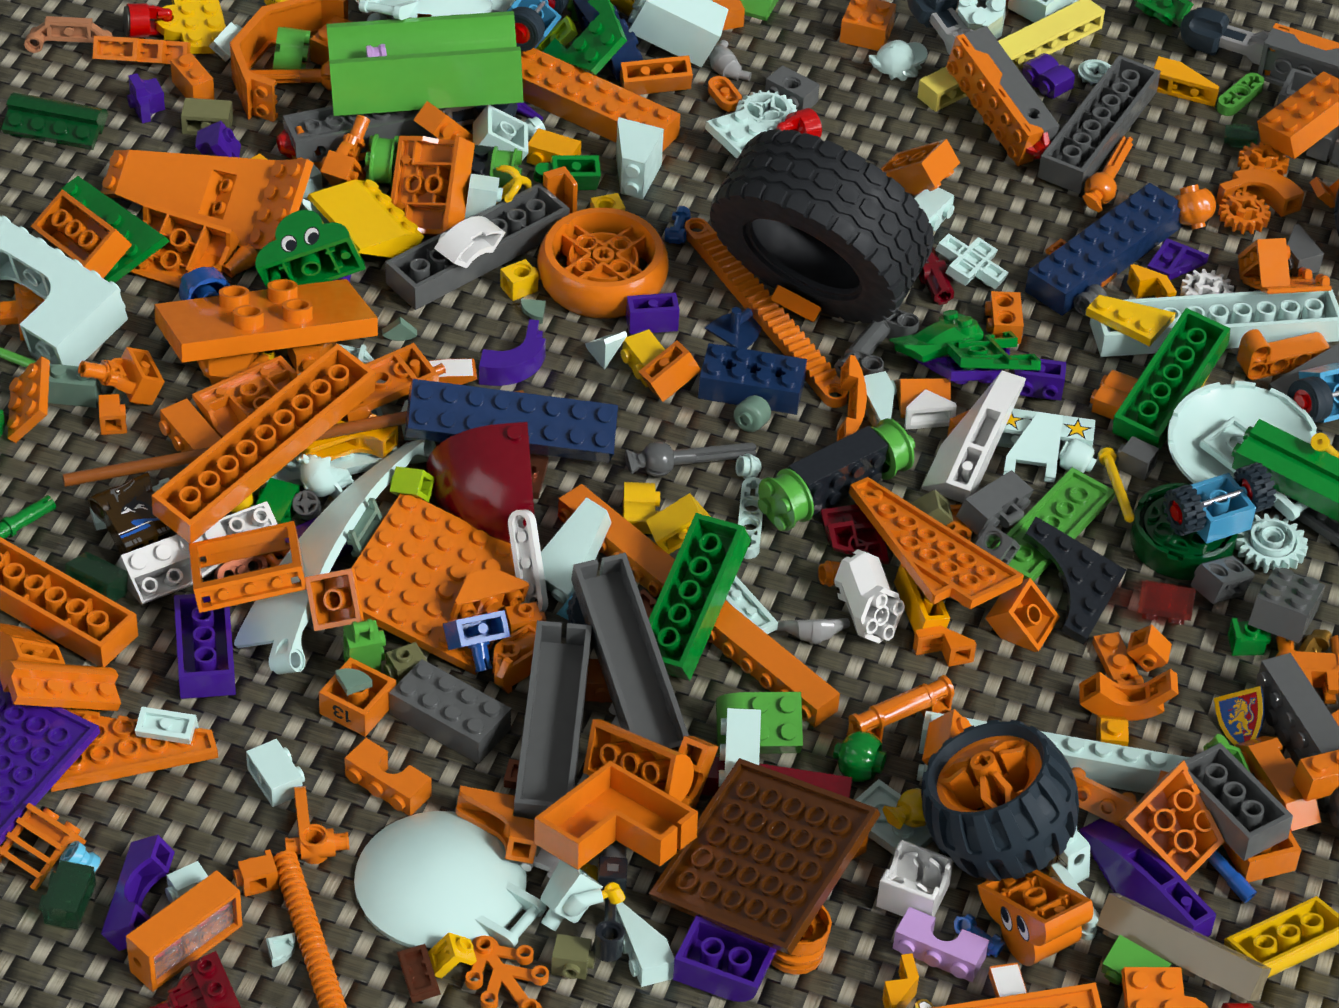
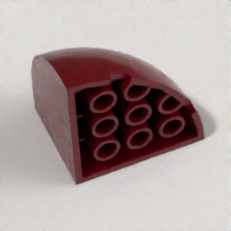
[427,422,535,544]

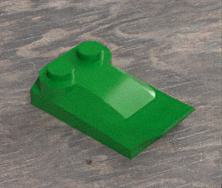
[889,310,984,363]

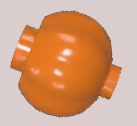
[1174,184,1216,230]

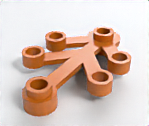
[465,935,549,1008]

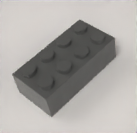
[389,659,511,764]
[1176,743,1293,861]

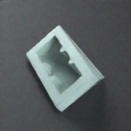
[585,331,627,370]

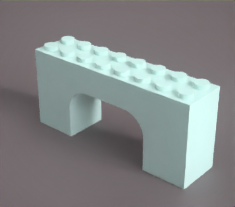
[628,0,728,67]
[0,215,128,366]

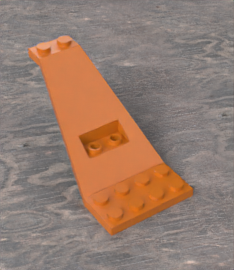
[101,150,314,253]

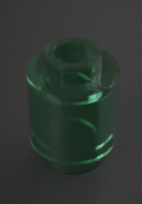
[1224,123,1259,148]

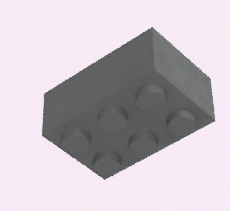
[1248,567,1325,643]

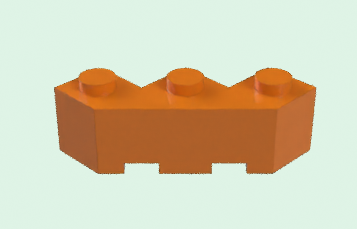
[1236,736,1321,831]

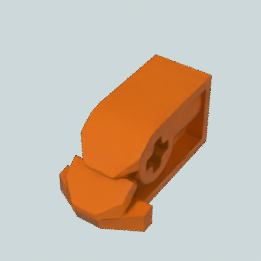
[493,624,536,694]

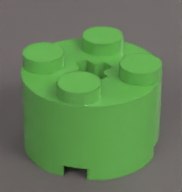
[273,26,311,70]

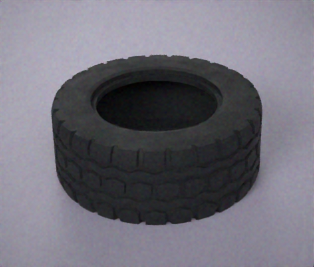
[710,129,934,323]

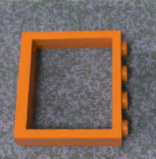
[189,521,307,613]

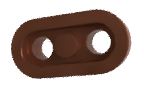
[215,555,268,579]

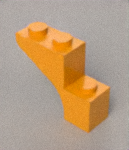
[302,414,398,461]

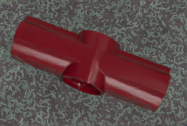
[918,247,954,305]

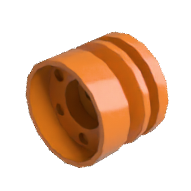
[771,905,832,975]

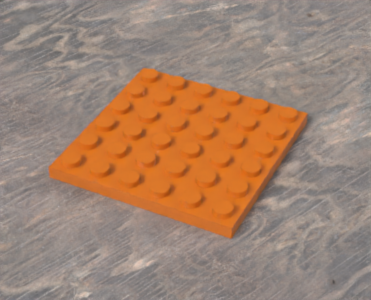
[352,494,516,675]

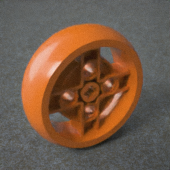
[537,208,669,319]

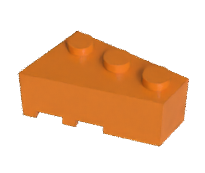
[1238,238,1290,287]

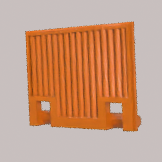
[1242,267,1332,294]

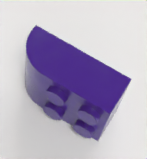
[673,915,777,1002]

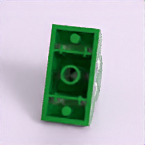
[255,210,366,288]

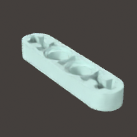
[738,477,763,559]

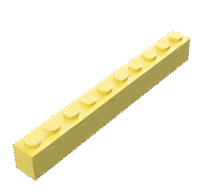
[917,0,1105,112]

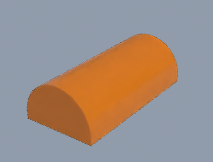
[583,719,694,802]

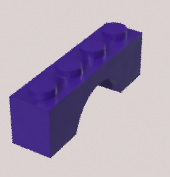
[101,835,175,951]

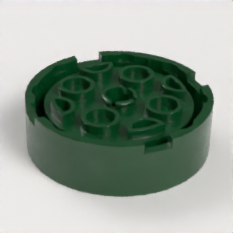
[1130,483,1238,580]

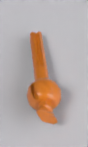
[250,60,332,91]
[1082,136,1133,213]

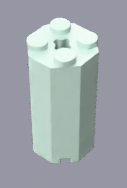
[958,0,1006,39]

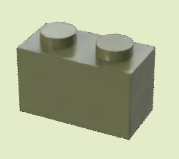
[181,98,233,135]

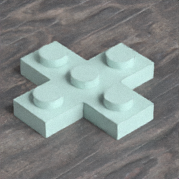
[935,233,1009,289]

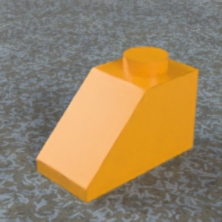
[1096,715,1129,746]

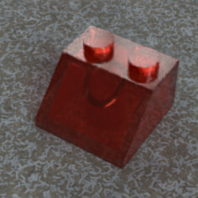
[1137,579,1196,625]

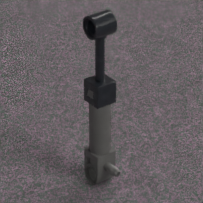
[593,841,628,962]

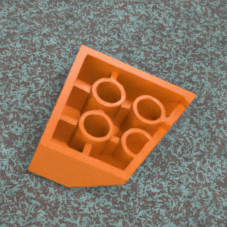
[1118,760,1225,881]

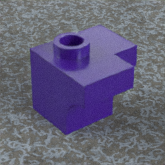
[127,73,165,124]
[195,120,241,158]

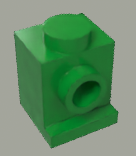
[1227,618,1271,656]

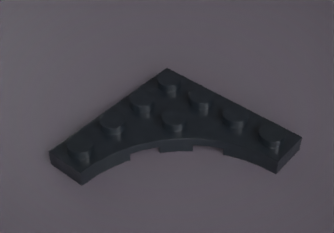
[1023,517,1126,645]

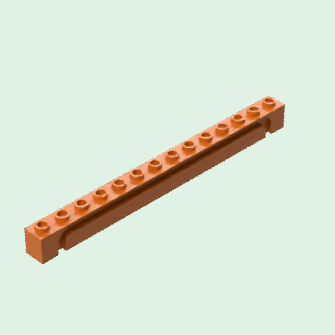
[558,484,840,727]

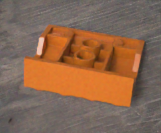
[391,136,475,236]
[129,202,240,288]
[192,355,298,438]

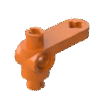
[285,786,350,864]

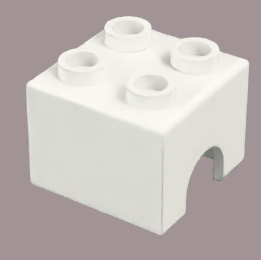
[876,840,954,917]

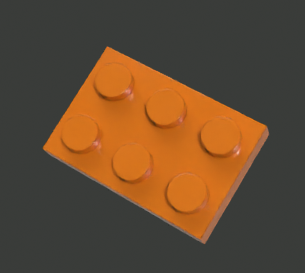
[7,356,50,443]

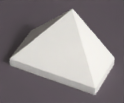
[904,389,957,430]

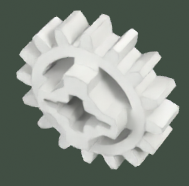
[1180,269,1234,296]

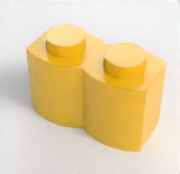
[623,482,660,534]

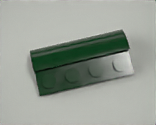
[1,92,108,150]

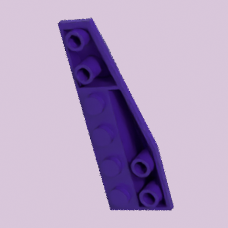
[1080,818,1216,937]

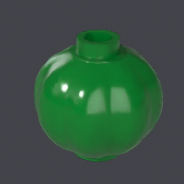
[833,731,887,783]

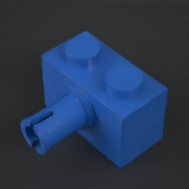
[443,610,510,672]

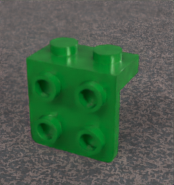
[1134,0,1194,27]

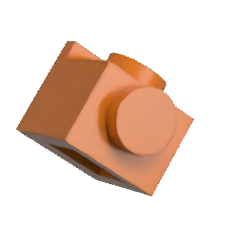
[98,394,127,435]
[233,849,279,897]

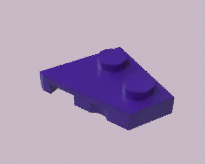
[1147,238,1209,280]

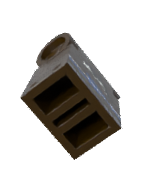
[87,472,175,555]

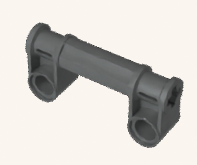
[834,309,919,376]

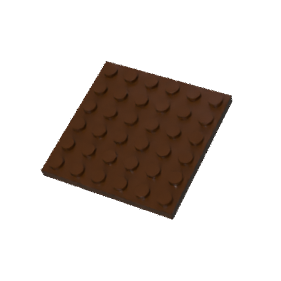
[649,758,881,955]

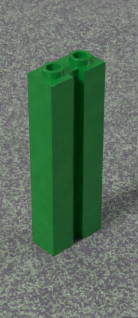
[1231,419,1339,522]

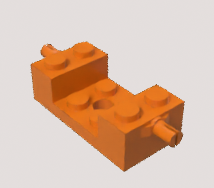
[341,343,446,422]

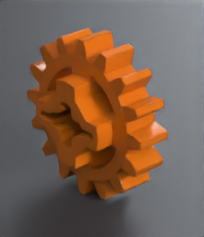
[1237,142,1289,176]
[1218,192,1271,234]

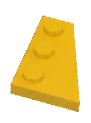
[1086,295,1176,347]

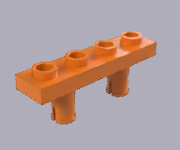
[1072,767,1137,830]

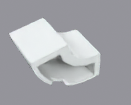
[434,216,506,268]

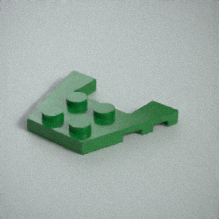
[542,0,627,75]
[946,331,1041,370]

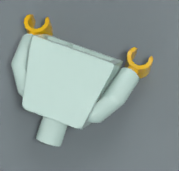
[540,860,625,931]

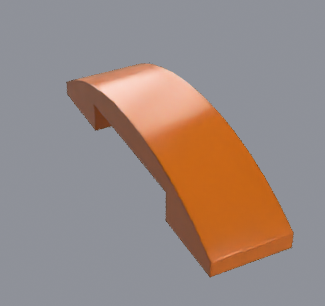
[837,355,867,441]

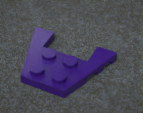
[914,348,1010,384]

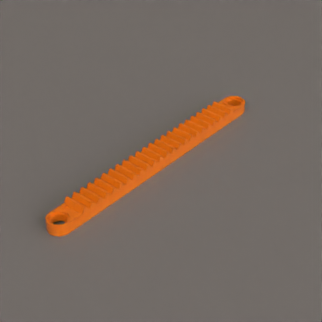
[685,218,848,408]

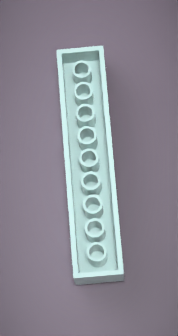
[1090,290,1339,357]

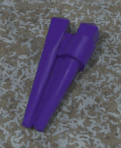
[516,102,543,121]

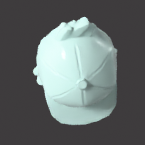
[869,40,928,81]
[296,454,354,499]

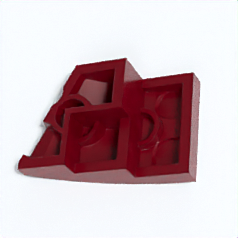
[820,504,889,564]

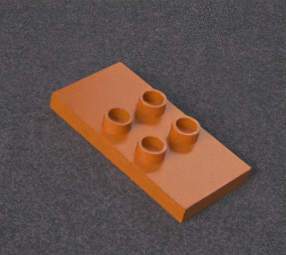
[154,279,378,363]

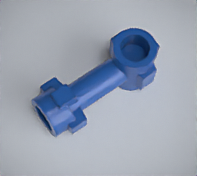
[664,206,691,244]
[953,914,1005,958]

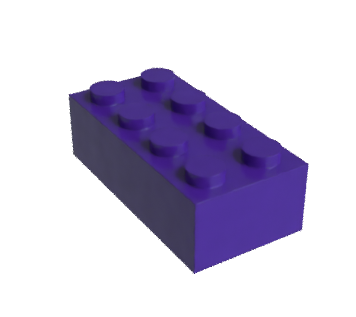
[174,594,236,699]

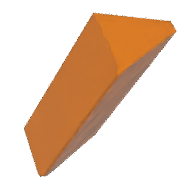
[771,285,821,322]

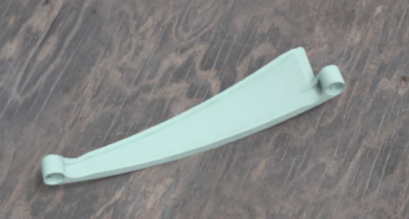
[234,440,436,675]

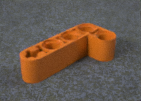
[1237,329,1331,380]

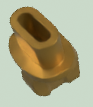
[1298,629,1332,653]

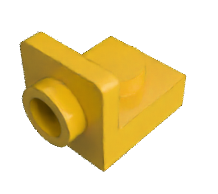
[428,932,477,978]

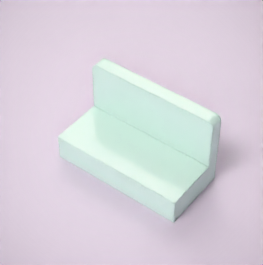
[135,707,199,745]

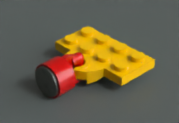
[123,0,226,54]

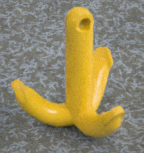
[496,165,532,204]

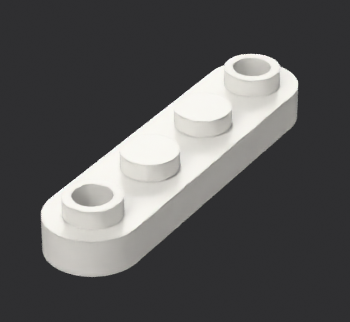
[508,509,548,612]

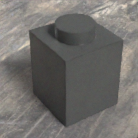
[1117,436,1159,481]

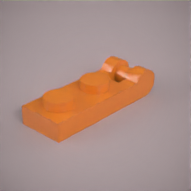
[1092,632,1144,685]

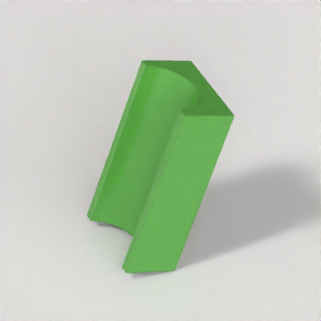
[326,11,523,116]

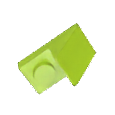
[536,16,578,51]

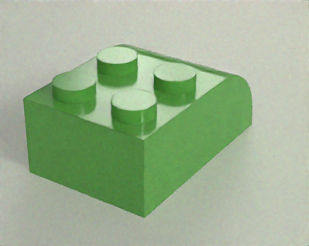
[716,692,803,754]

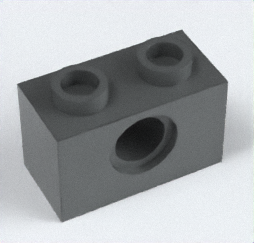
[765,65,820,111]

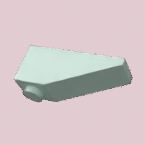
[864,371,897,427]

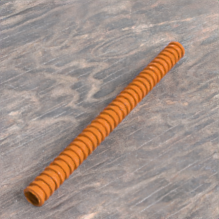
[273,850,347,1008]

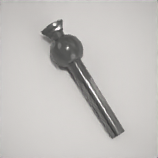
[625,441,756,477]

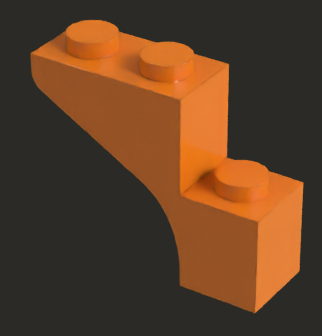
[455,785,537,864]

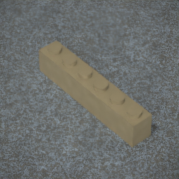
[1096,893,1272,1003]

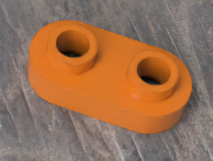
[708,76,742,112]

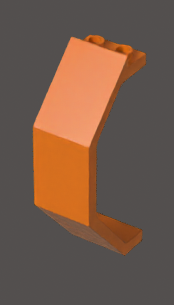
[230,0,349,122]

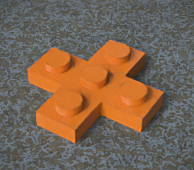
[0,283,45,341]

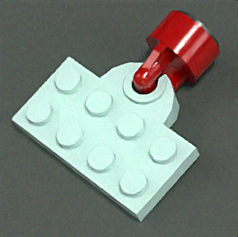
[705,108,822,158]

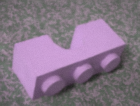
[893,907,989,982]

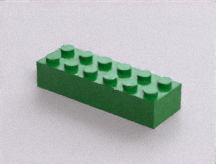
[1112,308,1231,450]
[649,513,751,681]

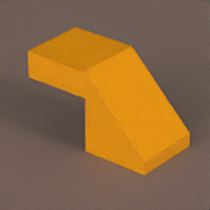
[1127,264,1177,298]
[882,953,919,1008]

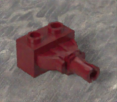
[149,951,241,1008]

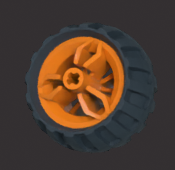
[921,720,1079,881]

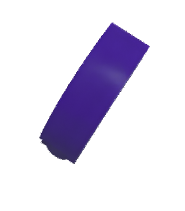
[479,319,546,386]

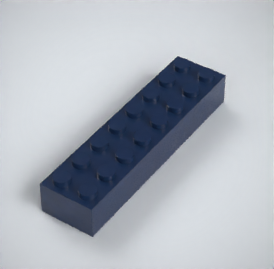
[1025,183,1183,316]
[405,379,618,463]

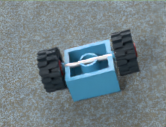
[1163,462,1276,544]

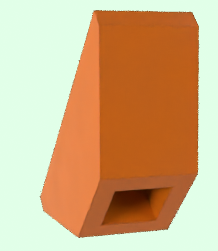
[450,567,529,621]

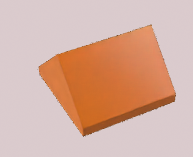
[895,378,951,418]

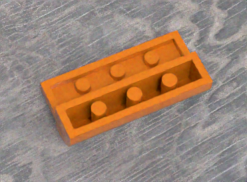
[0,660,121,711]

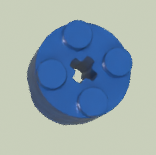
[179,267,231,300]

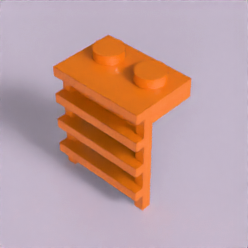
[0,803,87,891]

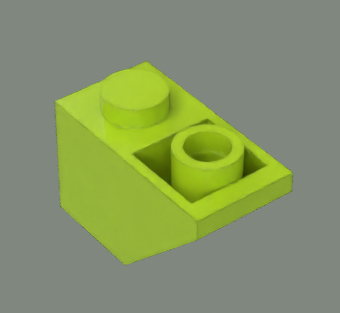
[390,466,435,503]

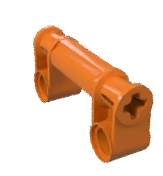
[847,675,954,743]

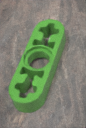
[1217,73,1264,116]

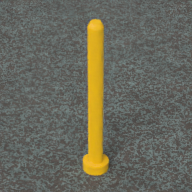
[1311,433,1339,458]
[1098,447,1135,523]

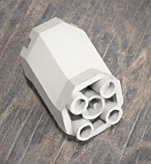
[834,550,905,643]

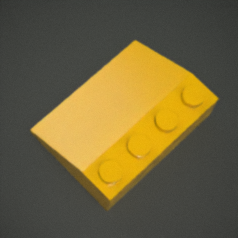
[307,179,424,258]

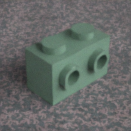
[48,364,102,408]

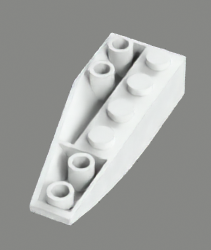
[922,370,1026,503]
[117,501,277,605]

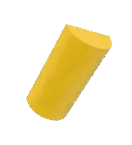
[1224,896,1339,978]

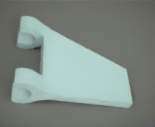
[1003,412,1063,483]

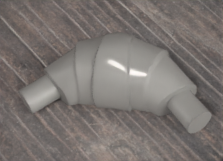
[709,40,752,81]
[777,618,850,644]

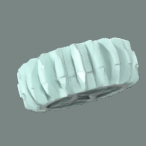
[735,90,797,124]

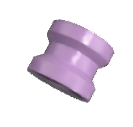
[366,44,387,57]

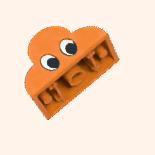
[978,870,1093,966]

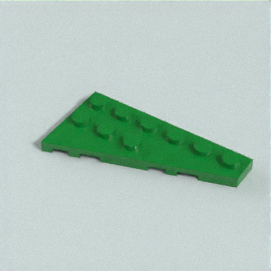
[59,176,170,283]

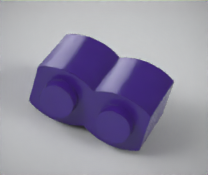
[1022,53,1075,99]

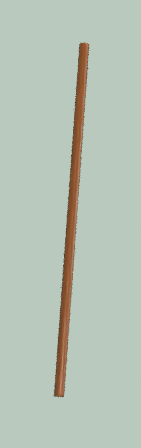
[62,390,524,487]

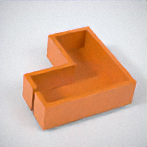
[534,761,698,870]

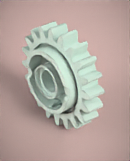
[1235,513,1308,573]

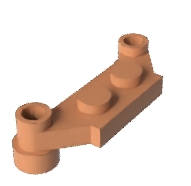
[24,16,113,53]

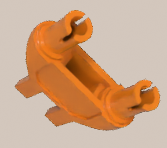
[1275,635,1339,704]

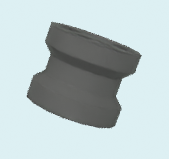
[292,490,322,521]

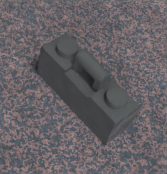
[956,470,1034,535]

